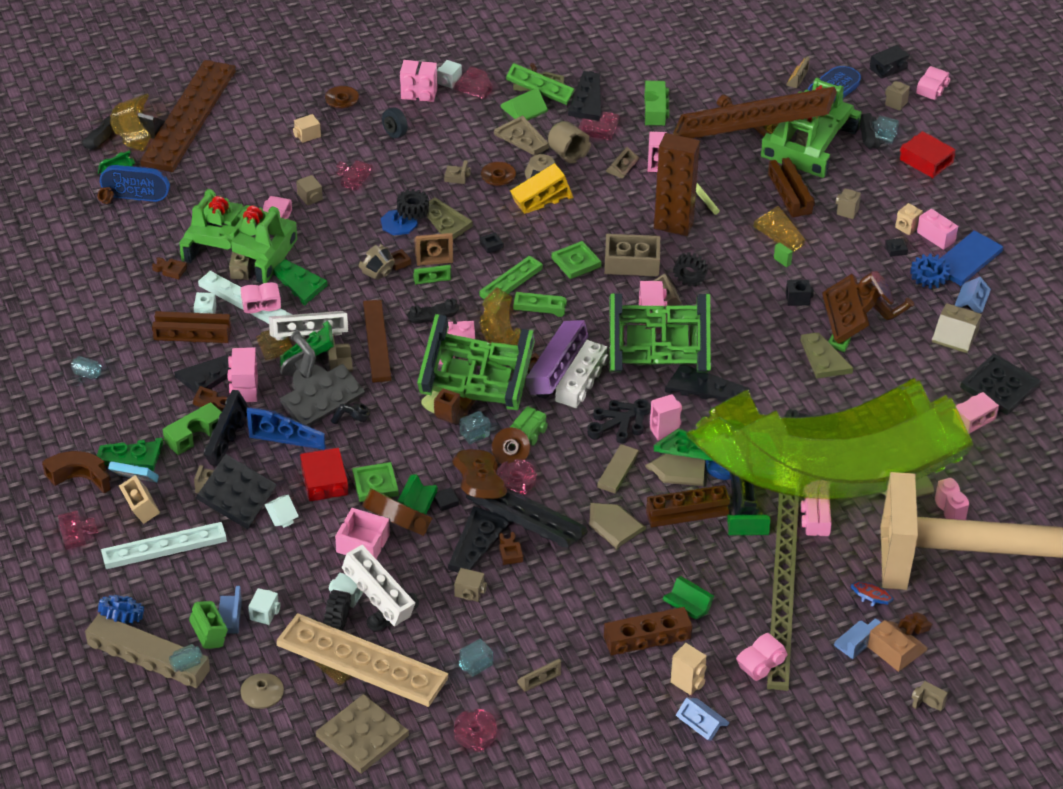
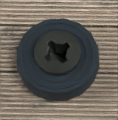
[382,107,408,138]

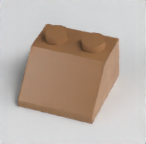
[414,233,453,266]
[868,620,928,672]

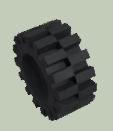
[397,189,429,220]
[673,252,708,287]
[324,590,351,630]

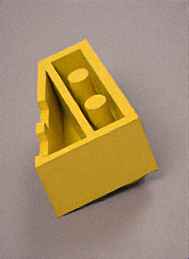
[510,163,574,214]

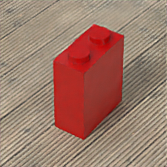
[900,131,956,178]
[300,448,348,501]

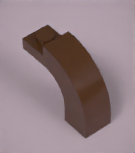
[434,388,476,425]
[42,451,111,493]
[362,488,432,536]

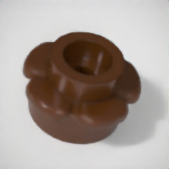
[97,187,114,204]

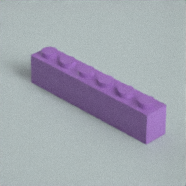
[526,320,588,395]

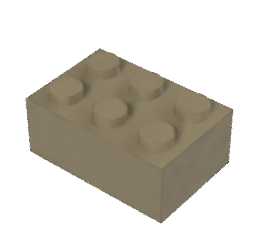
[604,234,660,276]

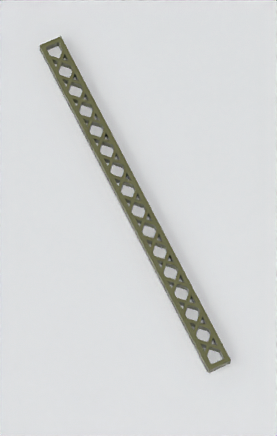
[767,439,802,691]

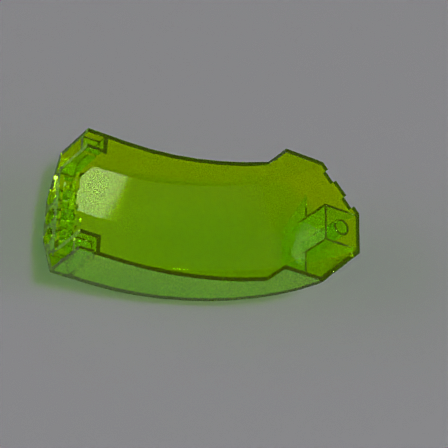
[686,378,973,499]

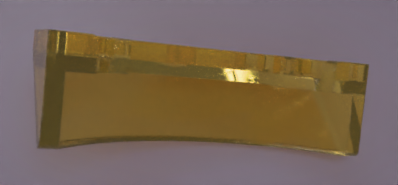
[110,94,151,151]
[480,287,521,346]

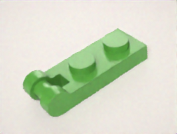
[513,292,567,317]

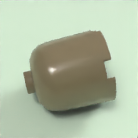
[548,121,591,163]

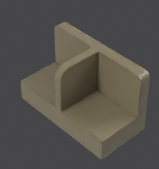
[327,334,353,372]

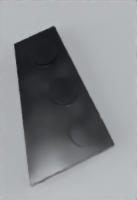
[174,354,232,394]

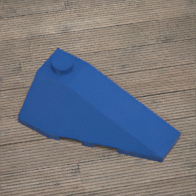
[247,408,326,450]

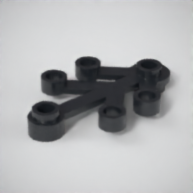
[587,399,651,443]

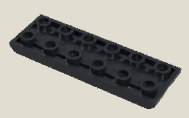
[466,487,588,548]

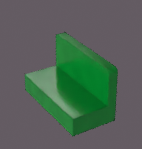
[398,474,438,514]
[727,515,771,535]
[663,576,714,619]

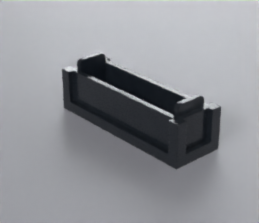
[729,460,760,515]

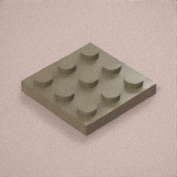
[316,694,409,774]

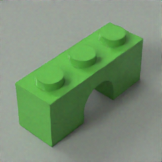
[644,80,669,126]
[163,402,222,455]

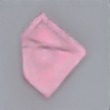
[455,66,492,99]

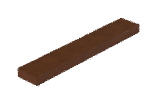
[363,300,391,383]

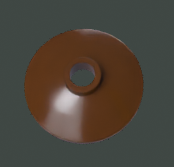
[325,86,359,108]
[481,162,516,186]
[492,427,531,467]

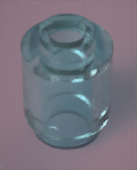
[71,356,101,379]
[169,644,203,672]

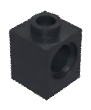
[785,279,814,306]

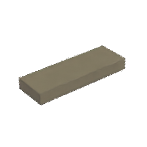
[597,444,639,494]

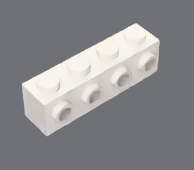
[269,311,348,340]
[555,340,609,408]
[342,544,415,627]

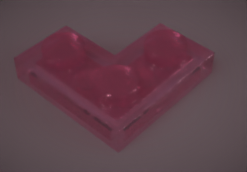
[579,112,620,140]

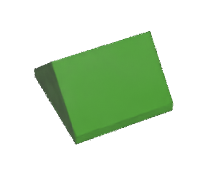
[501,87,548,121]

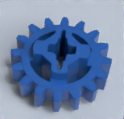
[910,253,951,289]
[98,595,144,624]

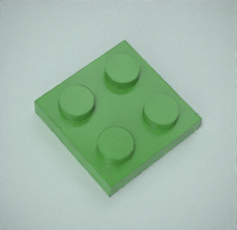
[551,241,601,279]
[352,462,399,502]

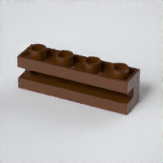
[768,157,815,218]
[152,311,231,343]
[646,485,730,528]

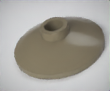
[241,673,284,709]

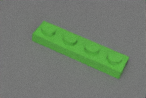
[506,63,574,105]
[479,256,543,305]

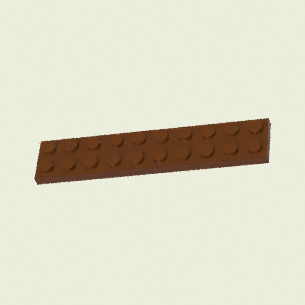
[140,60,236,172]
[673,87,837,138]

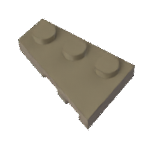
[494,115,549,156]

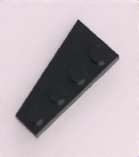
[568,71,601,121]
[665,364,750,406]
[204,390,249,466]
[448,506,511,573]

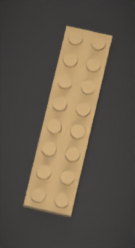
[277,613,448,707]

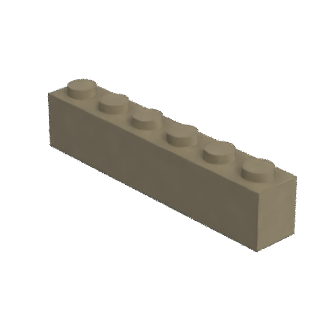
[85,614,210,688]

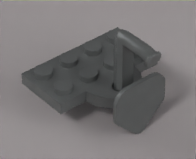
[280,331,365,426]

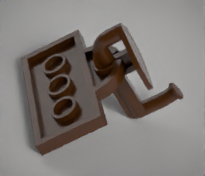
[822,271,915,344]

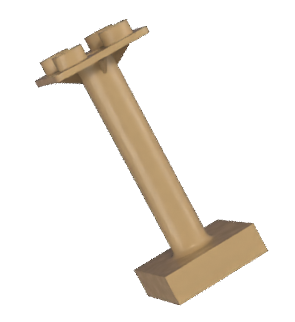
[880,472,1063,590]

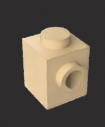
[293,114,321,143]
[895,203,923,235]

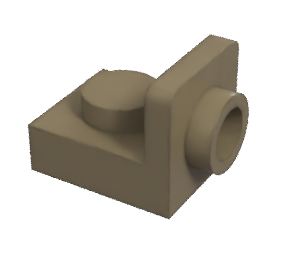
[444,160,471,184]
[911,681,948,711]

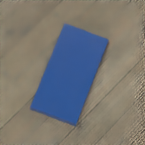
[940,230,1004,286]

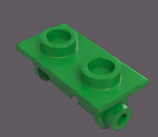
[98,150,135,174]

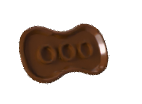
[452,449,507,499]

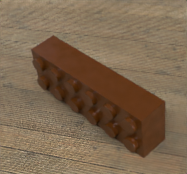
[654,133,700,236]

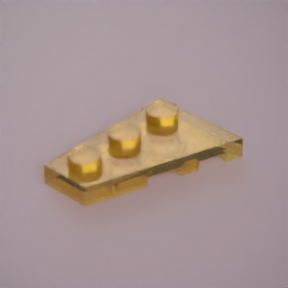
[753,206,805,252]

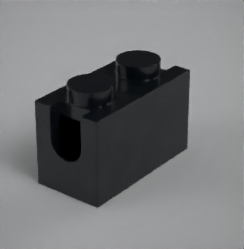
[869,45,909,79]

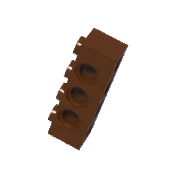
[603,607,692,655]

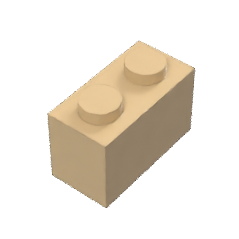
[119,475,160,524]
[671,643,707,695]

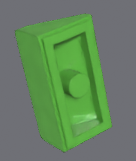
[413,265,451,284]

